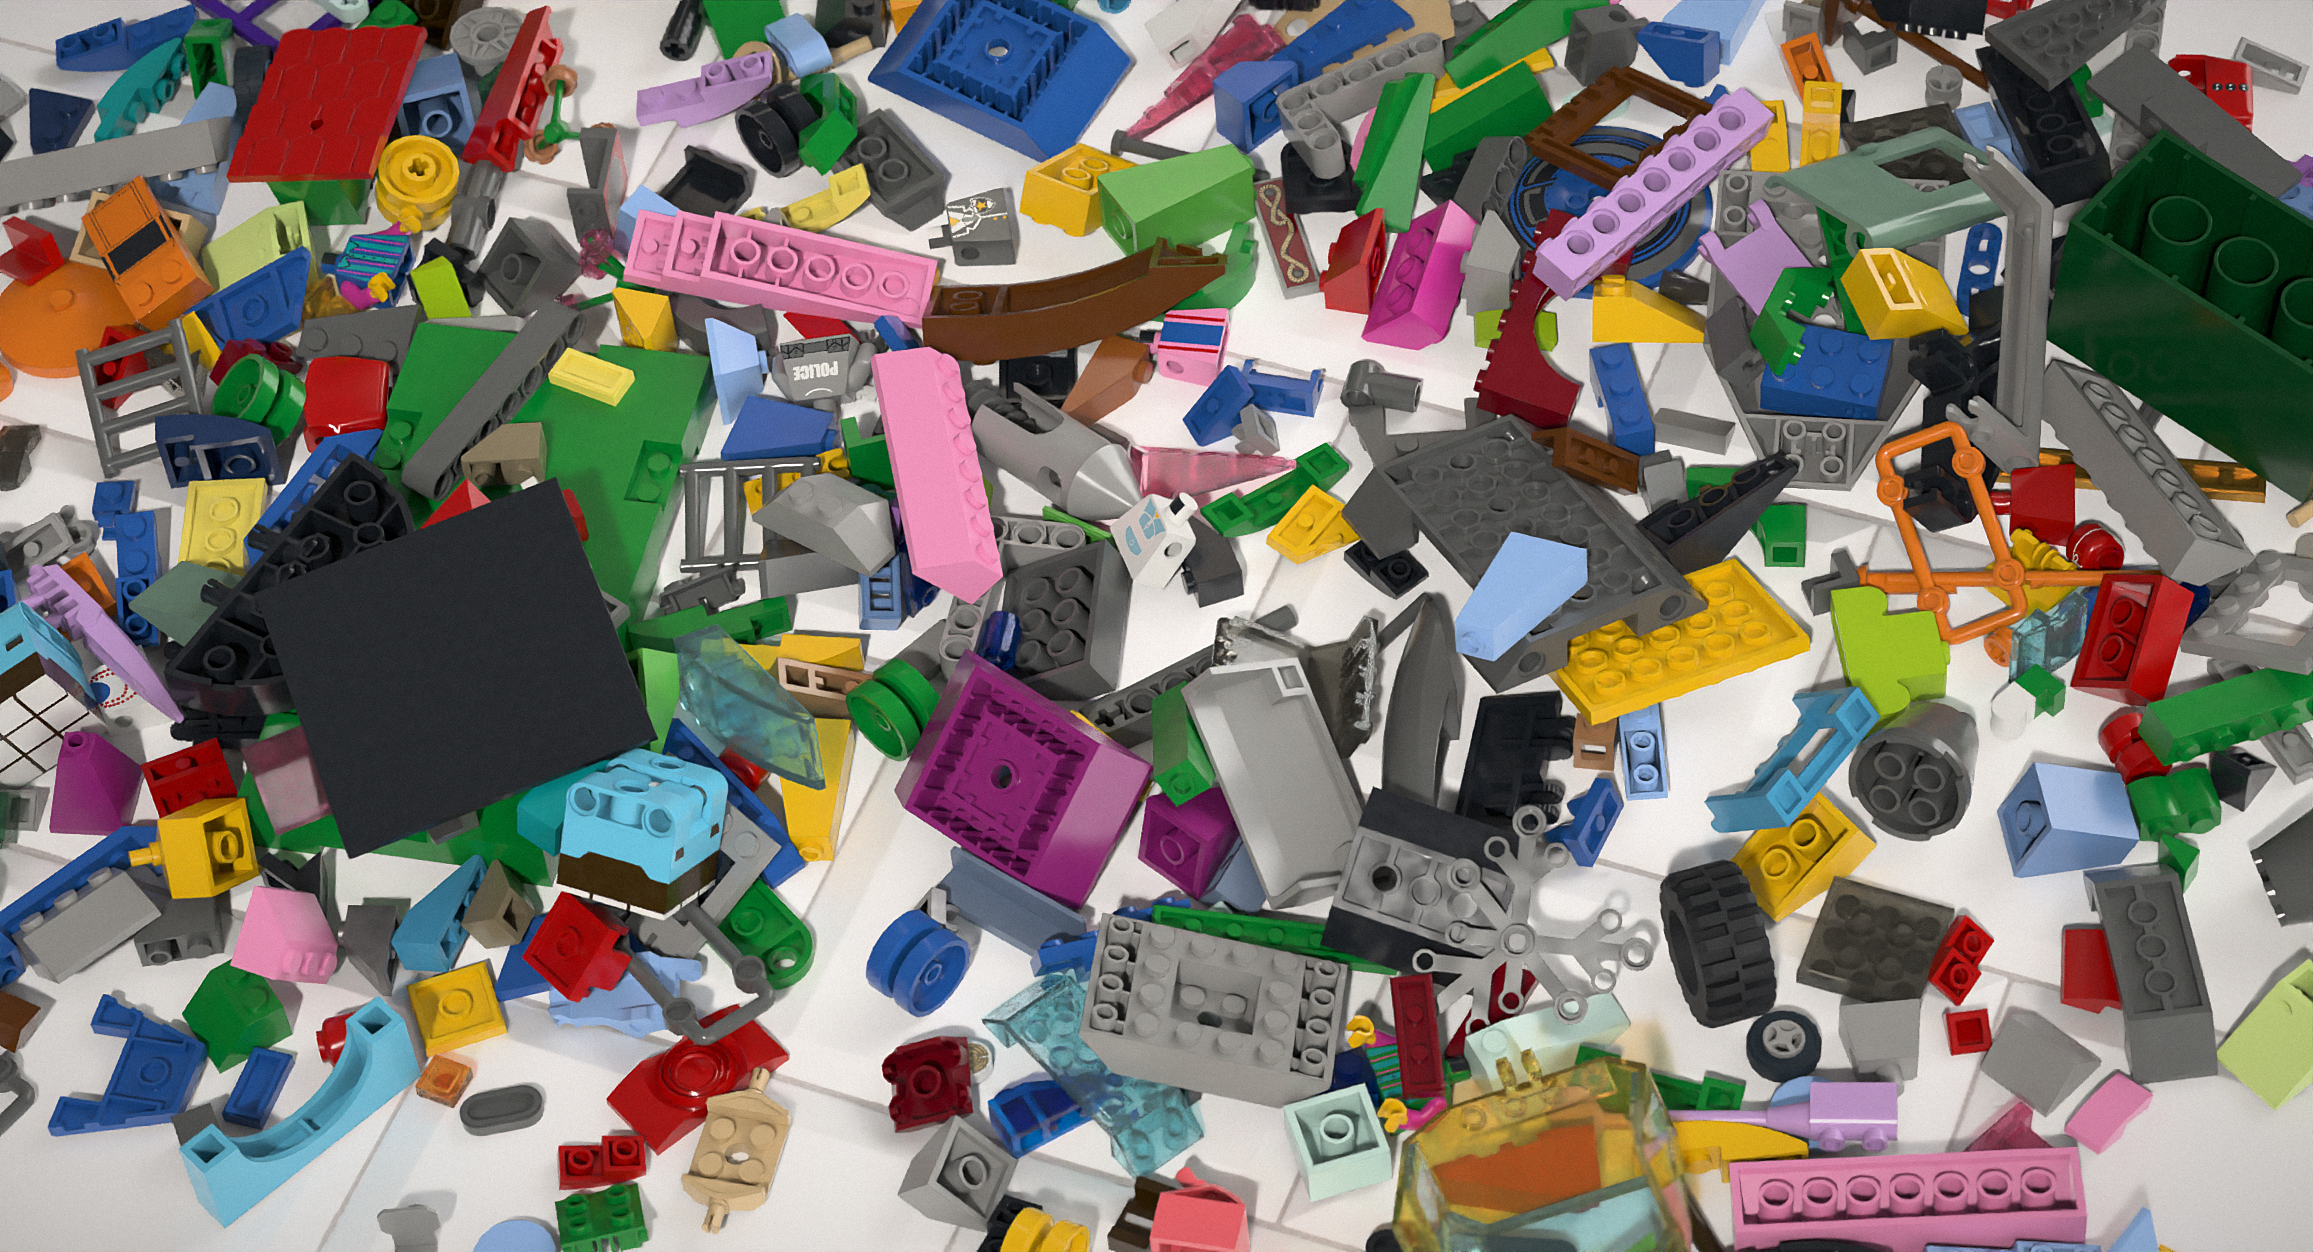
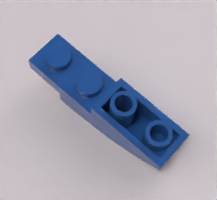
[55,3,200,72]
[115,510,162,648]
[1030,897,1191,984]

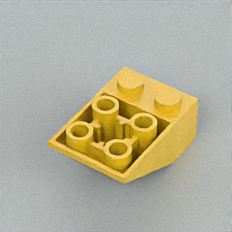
[1840,248,1969,340]

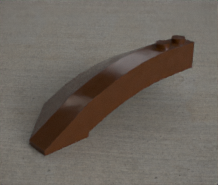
[922,236,1228,366]

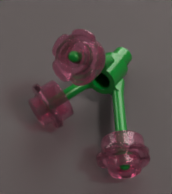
[556,228,656,312]

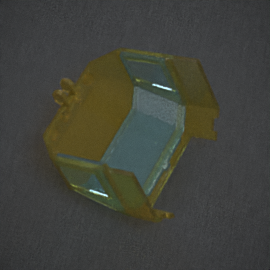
[1392,1048,1692,1252]

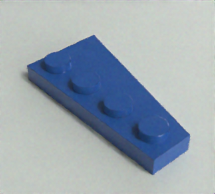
[1267,0,1415,85]

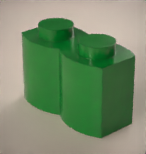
[2127,768,2222,842]

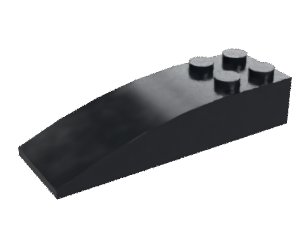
[1975,45,2112,209]

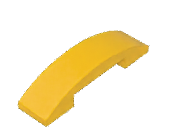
[1800,81,1842,167]

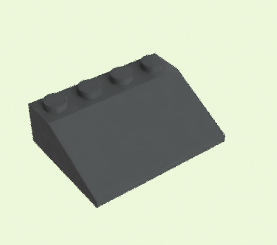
[994,539,1130,701]

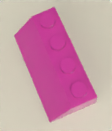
[1361,199,1479,351]

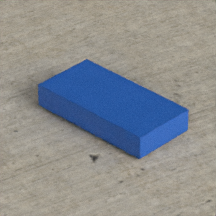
[873,315,921,352]
[222,1046,295,1130]

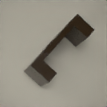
[1107,1175,1178,1252]

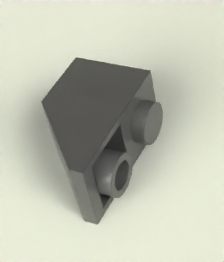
[134,896,224,967]

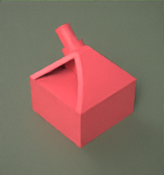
[1150,1167,1250,1252]

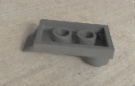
[831,108,945,232]

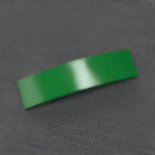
[1200,442,1349,537]
[1570,1045,1746,1111]

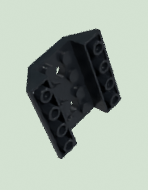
[1320,786,1520,996]

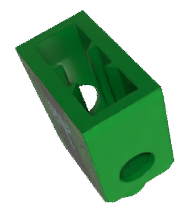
[184,18,237,100]

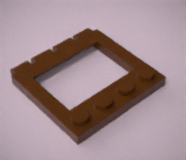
[1524,66,1714,192]

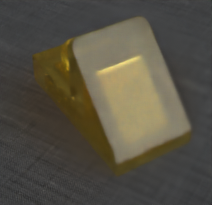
[301,276,366,323]

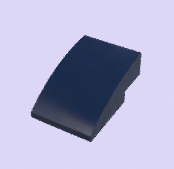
[155,414,285,489]

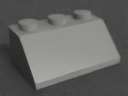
[12,867,161,984]

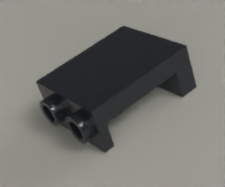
[658,145,752,218]

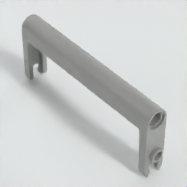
[1946,145,2054,474]

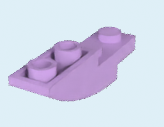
[636,50,773,129]

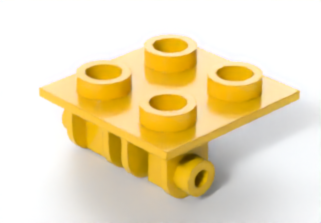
[1982,528,2080,624]

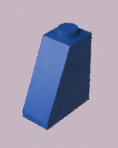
[720,395,841,477]

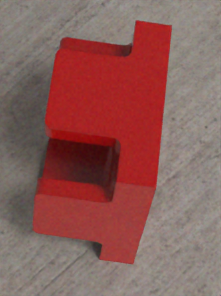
[522,891,631,1003]

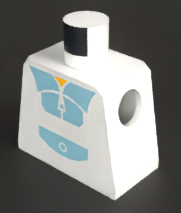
[1109,492,1198,590]

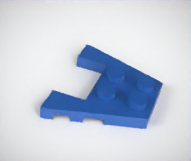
[47,994,208,1137]

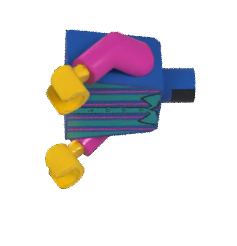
[321,204,424,311]

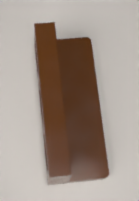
[1531,427,1639,496]

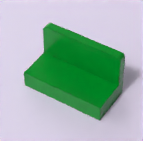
[840,416,896,491]

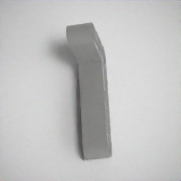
[1276,32,1446,179]
[939,515,1086,683]

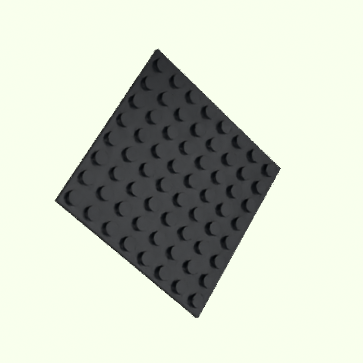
[255,477,658,860]

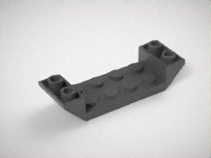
[2083,864,2218,1085]

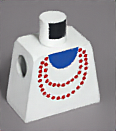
[86,645,173,737]

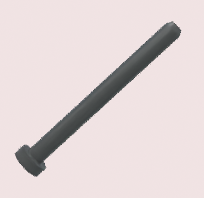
[1110,129,1270,183]

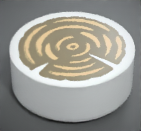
[968,1041,993,1084]

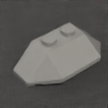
[751,472,896,577]

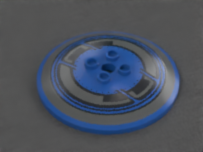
[1500,126,1713,300]

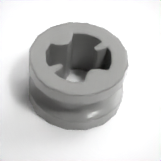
[63,522,96,560]

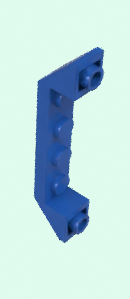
[243,428,384,574]
[662,718,805,890]
[0,826,164,989]

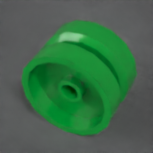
[211,354,306,447]
[846,658,940,762]

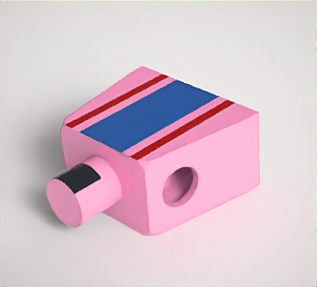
[1138,308,1230,387]

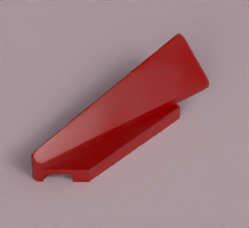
[460,5,564,173]

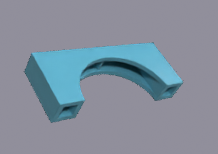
[179,996,422,1228]

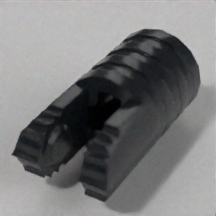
[659,0,702,62]

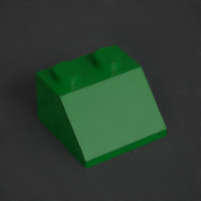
[181,959,293,1074]

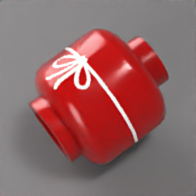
[2066,523,2126,571]

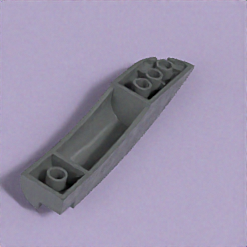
[1381,598,1459,889]

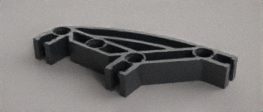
[1903,286,2004,533]

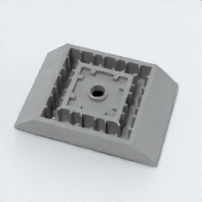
[1079,912,1348,1109]

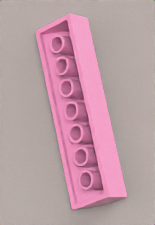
[870,347,1003,605]
[1729,1147,2088,1252]

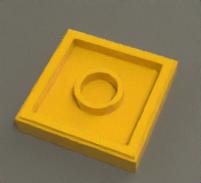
[405,961,507,1058]

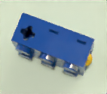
[1760,322,1893,421]

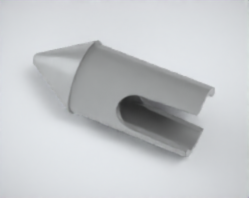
[971,382,1143,522]

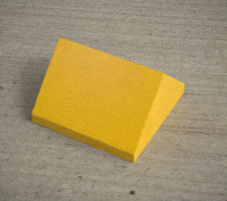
[611,287,679,353]

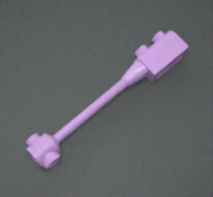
[1551,1082,1898,1152]

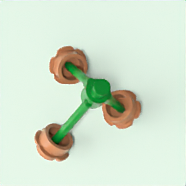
[523,64,616,165]

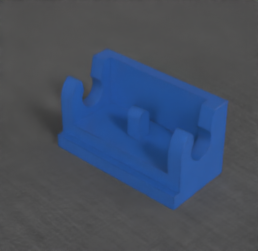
[1241,359,1324,418]

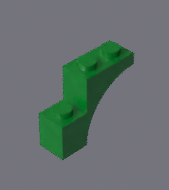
[1686,467,1805,567]

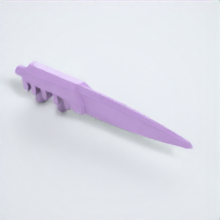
[20,564,184,723]

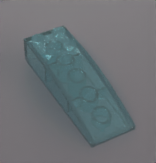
[673,624,826,791]

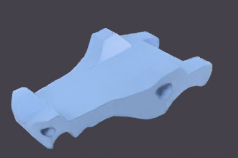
[548,951,702,1039]

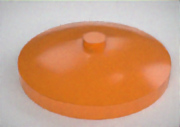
[0,257,141,379]

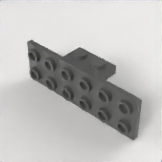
[2086,43,2302,199]

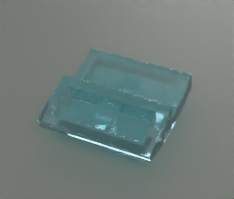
[2008,592,2088,684]

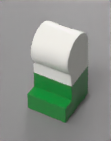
[1990,663,2066,740]

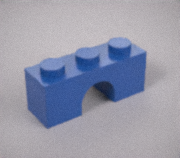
[1589,342,1654,457]

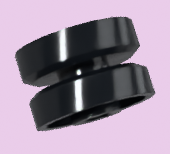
[734,82,818,179]

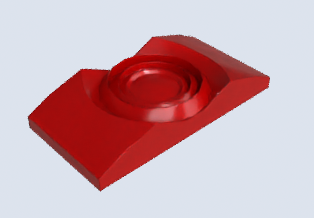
[606,1004,789,1156]

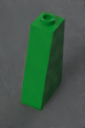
[1421,60,1553,172]
[1152,680,1216,807]

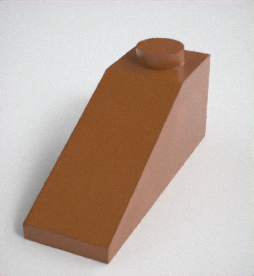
[1060,335,1153,427]

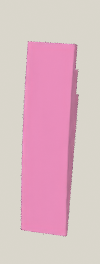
[623,209,937,329]

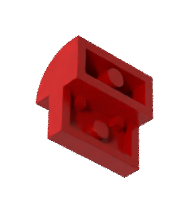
[140,737,238,818]

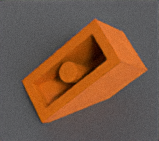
[1779,32,1842,107]

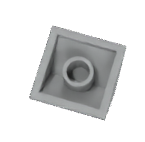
[1980,1013,2101,1118]

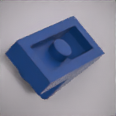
[1182,365,1254,447]

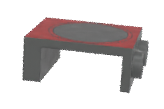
[566,127,628,244]

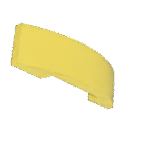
[737,163,871,234]

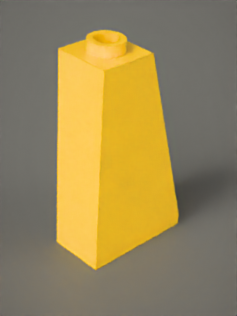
[771,716,855,862]

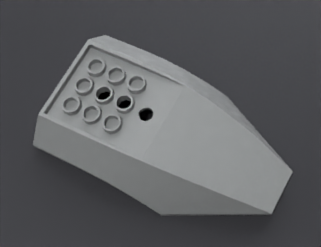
[1703,170,1949,491]

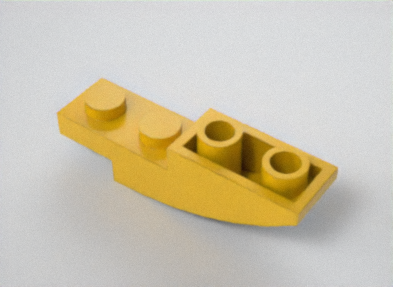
[699,634,865,694]
[1632,1120,1808,1184]

